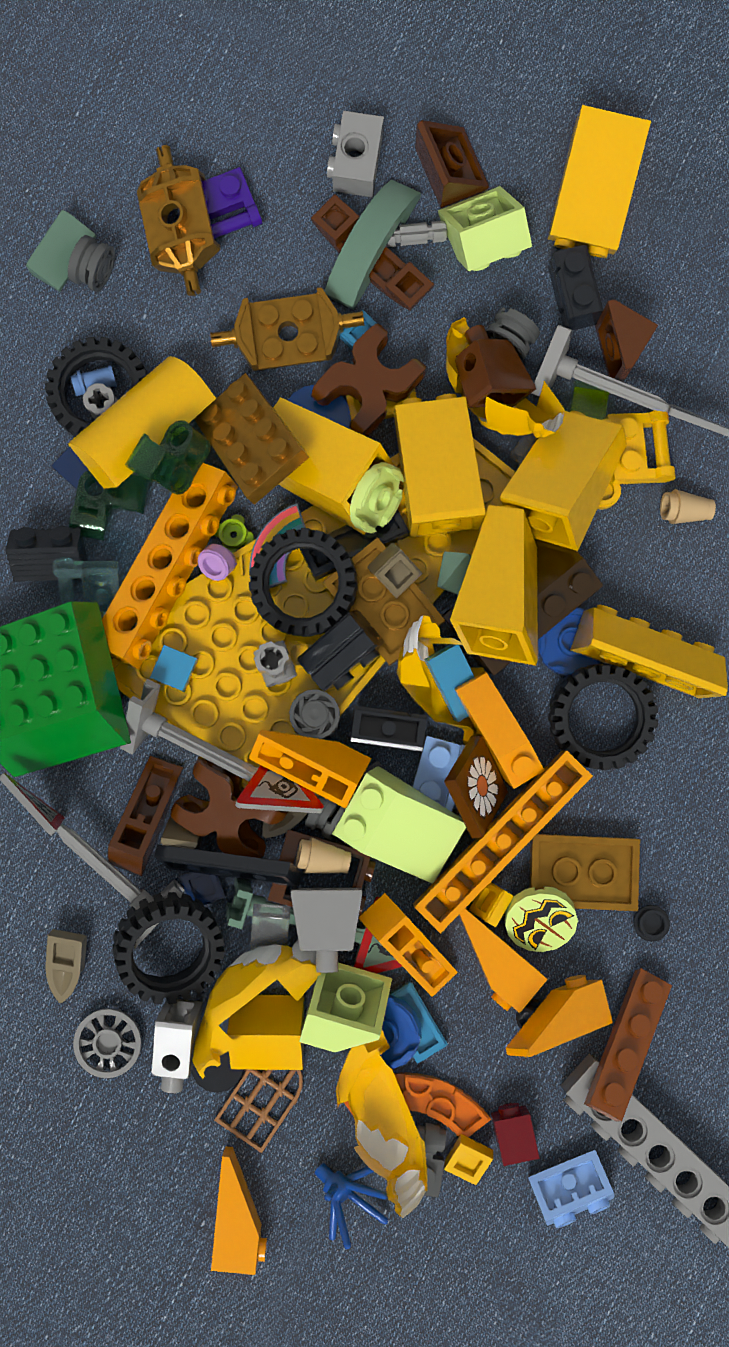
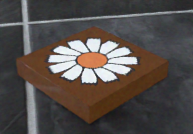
[444,735,508,838]

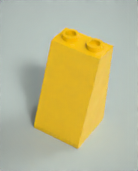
[548,105,651,258]
[394,394,486,538]
[273,397,395,535]
[500,411,627,551]
[450,505,538,666]

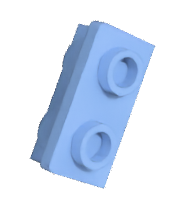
[413,736,466,812]
[528,1150,614,1228]

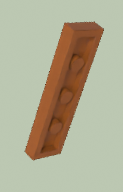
[584,968,672,1122]

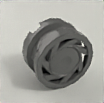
[68,235,115,292]
[486,307,540,360]
[289,689,340,739]
[305,796,353,841]

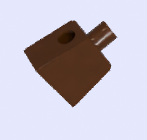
[455,325,536,408]

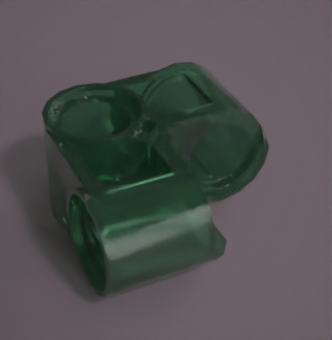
[125,420,211,495]
[69,470,150,541]

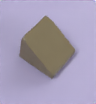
[367,543,423,598]
[161,817,202,849]

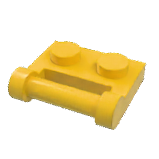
[605,411,676,485]

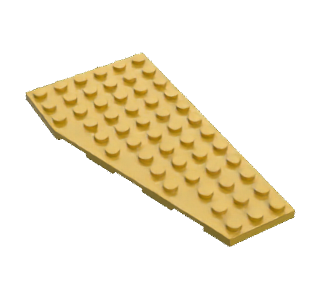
[112,438,515,788]

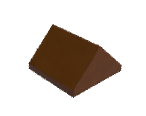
[415,120,489,208]
[595,300,658,382]

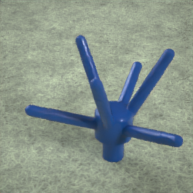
[315,1163,388,1249]

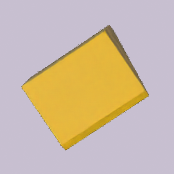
[227,995,305,1070]

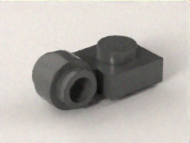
[416,1122,446,1198]

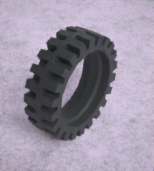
[45,337,148,437]
[249,528,358,637]
[548,664,658,770]
[112,892,224,1005]

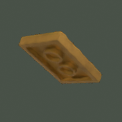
[322,537,445,666]
[529,834,640,911]

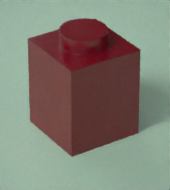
[491,1103,540,1166]

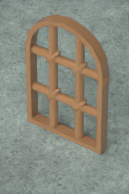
[214,1069,303,1153]

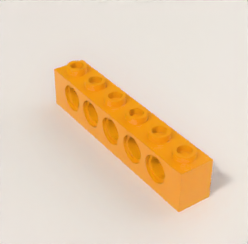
[102,458,238,670]
[413,750,593,934]

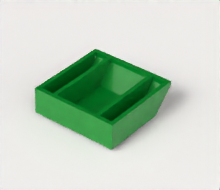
[0,601,131,777]

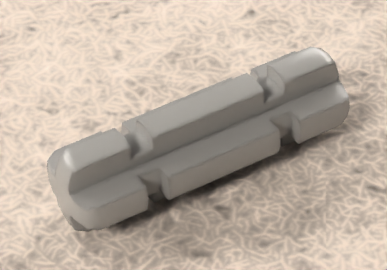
[386,221,447,247]

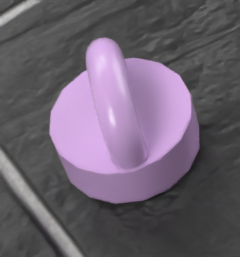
[197,544,237,581]

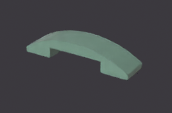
[324,179,421,310]

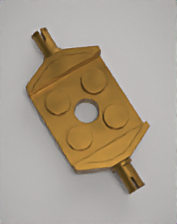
[137,145,221,296]
[210,287,365,371]

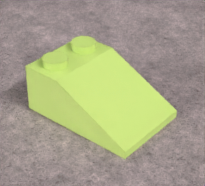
[332,766,466,884]

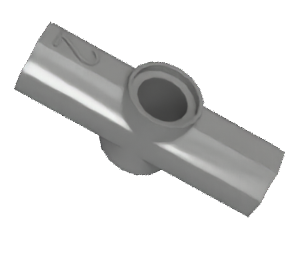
[253,641,297,687]

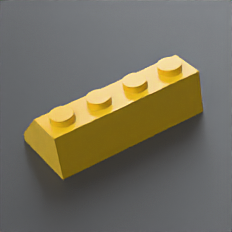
[570,605,728,698]

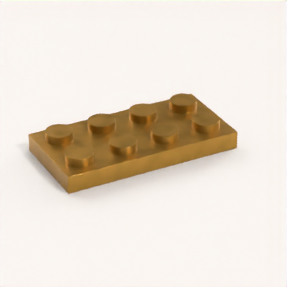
[194,373,309,505]

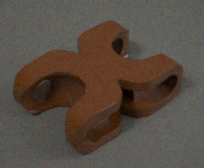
[311,323,427,437]
[171,756,289,858]

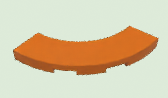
[344,1072,491,1137]

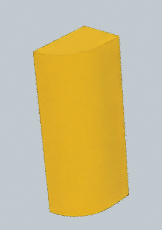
[67,356,216,489]

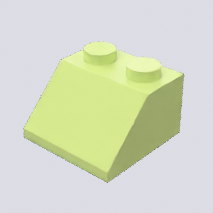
[438,186,532,271]
[299,963,392,1052]

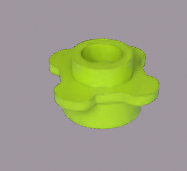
[214,514,254,553]

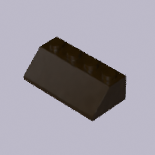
[441,539,604,676]

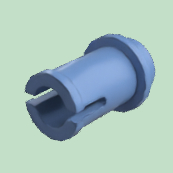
[71,365,117,396]

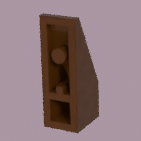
[108,756,183,876]

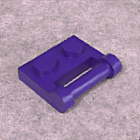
[202,167,263,239]

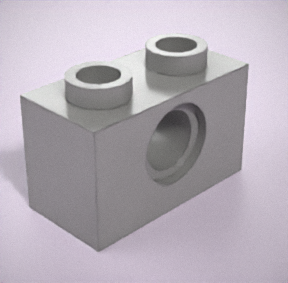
[327,111,384,198]

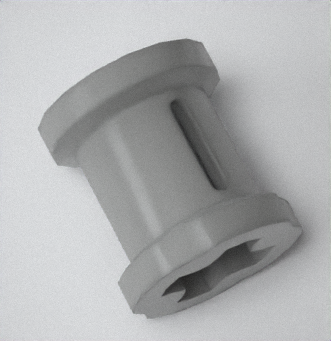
[83,383,118,419]

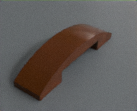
[311,194,434,311]

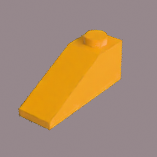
[454,671,545,789]
[249,730,372,809]
[359,893,458,997]
[459,908,548,1013]
[506,975,613,1057]
[211,1146,267,1275]

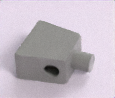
[291,887,362,973]
[152,999,203,1093]

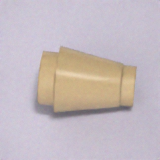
[660,489,716,524]
[296,837,351,874]

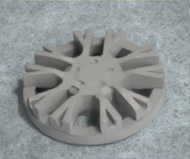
[73,1008,142,1078]

